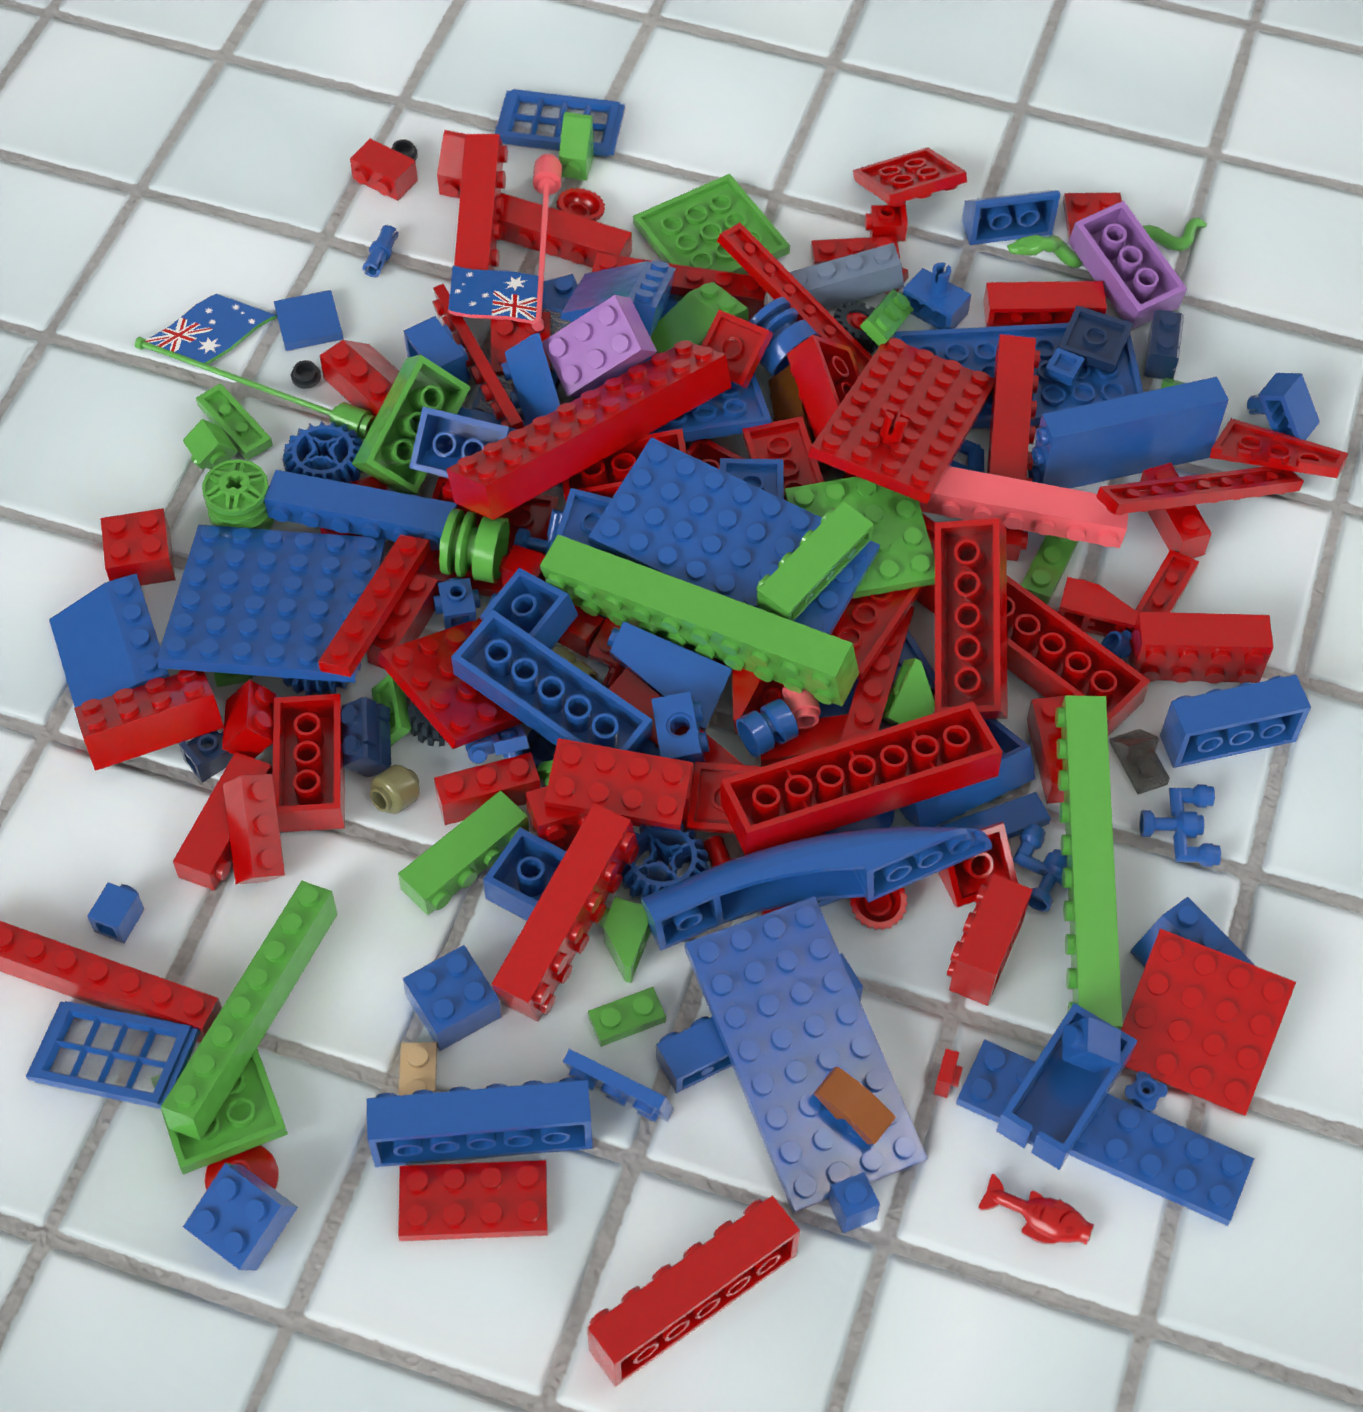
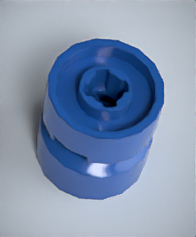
[736,698,799,758]

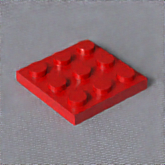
[853,147,967,207]

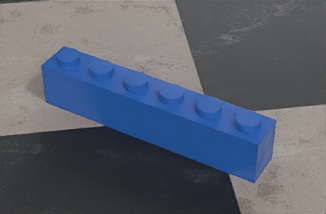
[264,470,457,551]
[656,953,863,1094]

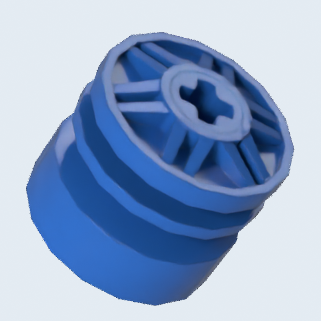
[749,297,819,377]

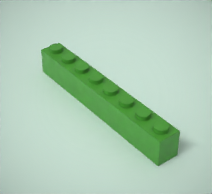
[161,880,338,1141]

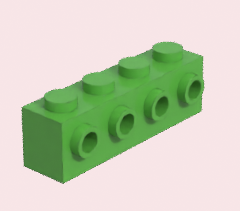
[756,501,874,621]
[398,791,529,916]

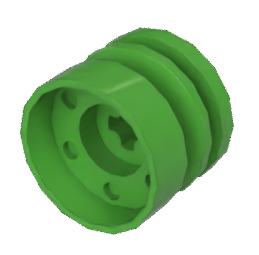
[202,459,275,530]
[439,508,510,583]

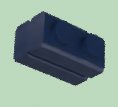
[1144,309,1184,380]
[341,697,391,777]

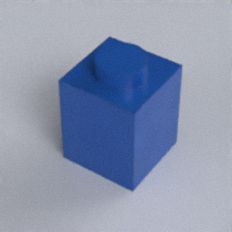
[87,882,145,944]
[1062,1017,1121,1073]
[828,1172,880,1233]

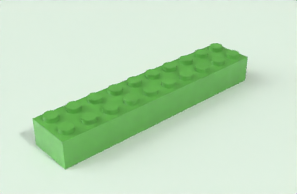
[540,535,859,706]

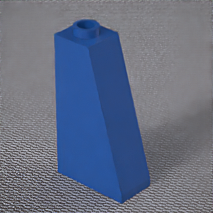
[607,621,732,732]

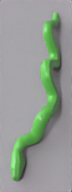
[1007,218,1207,268]

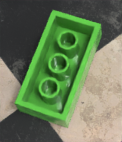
[352,355,471,495]

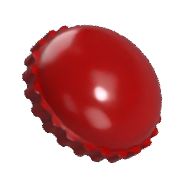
[556,188,605,221]
[849,888,908,930]

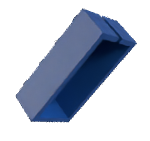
[996,1003,1138,1170]

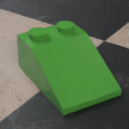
[651,282,748,354]

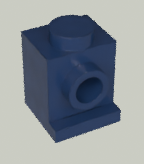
[179,730,233,783]

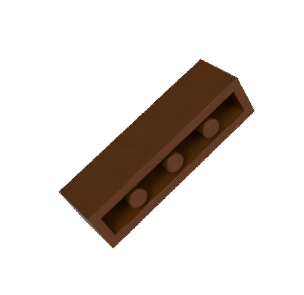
[768,365,832,475]

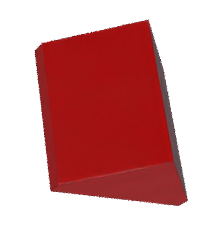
[938,822,1018,908]

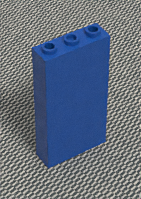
[1027,377,1229,489]

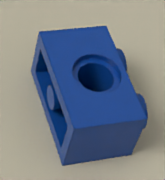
[651,691,710,767]

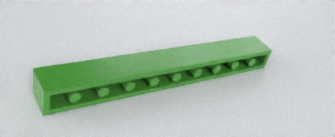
[1055,695,1123,1030]

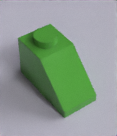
[559,112,594,181]
[882,658,935,726]
[599,897,651,983]

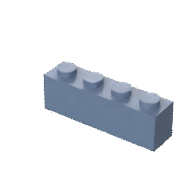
[790,243,904,309]

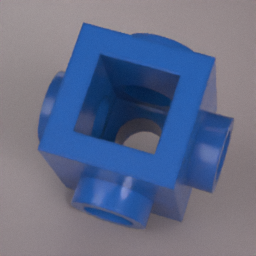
[433,578,481,629]

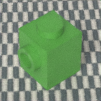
[182,419,238,470]

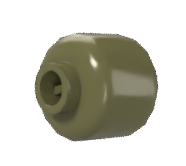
[370,764,420,814]

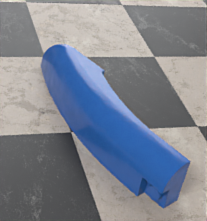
[641,826,992,951]

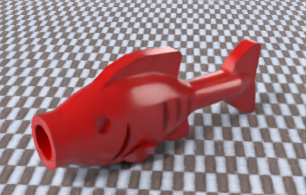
[979,1174,1095,1245]

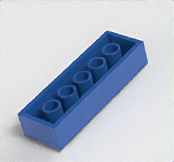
[451,609,653,752]
[366,1077,593,1168]

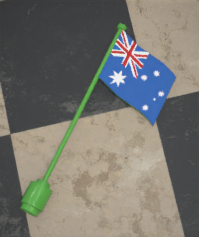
[135,294,376,440]

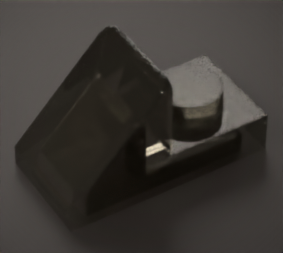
[1109,729,1170,794]

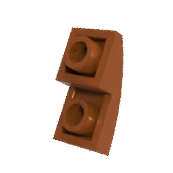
[813,1067,896,1145]

